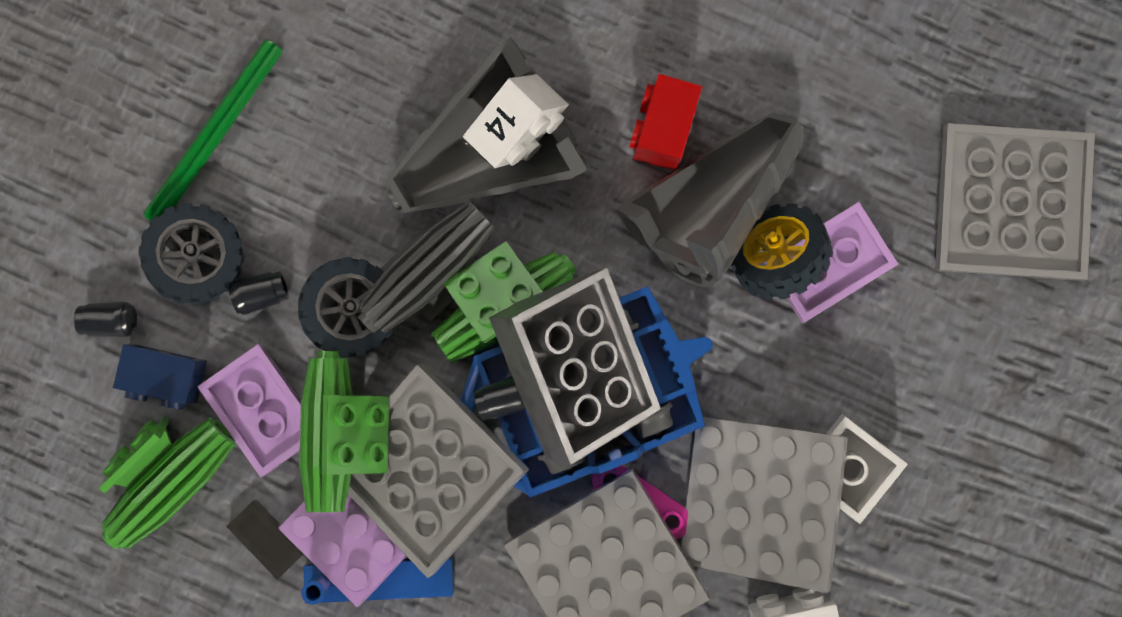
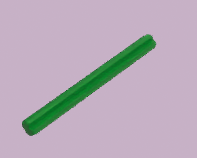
[143,39,282,221]

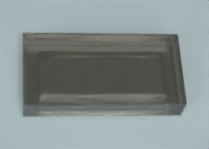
[226,499,304,580]

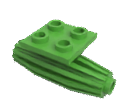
[431,241,577,364]
[299,351,389,512]
[98,415,237,549]

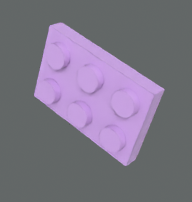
[764,202,898,323]
[198,344,301,478]
[279,495,407,607]

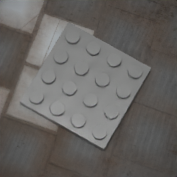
[935,123,1095,281]
[348,363,529,578]
[681,416,848,593]
[504,468,710,617]

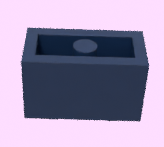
[113,344,207,410]

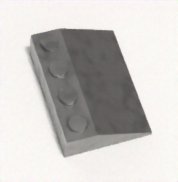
[489,268,661,465]

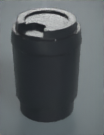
[228,271,289,315]
[74,302,137,337]
[474,376,526,421]

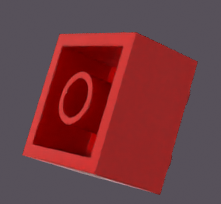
[629,73,703,171]

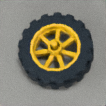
[731,203,833,300]

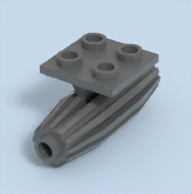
[358,201,495,333]

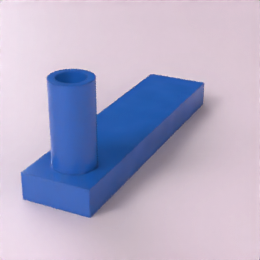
[301,557,454,605]

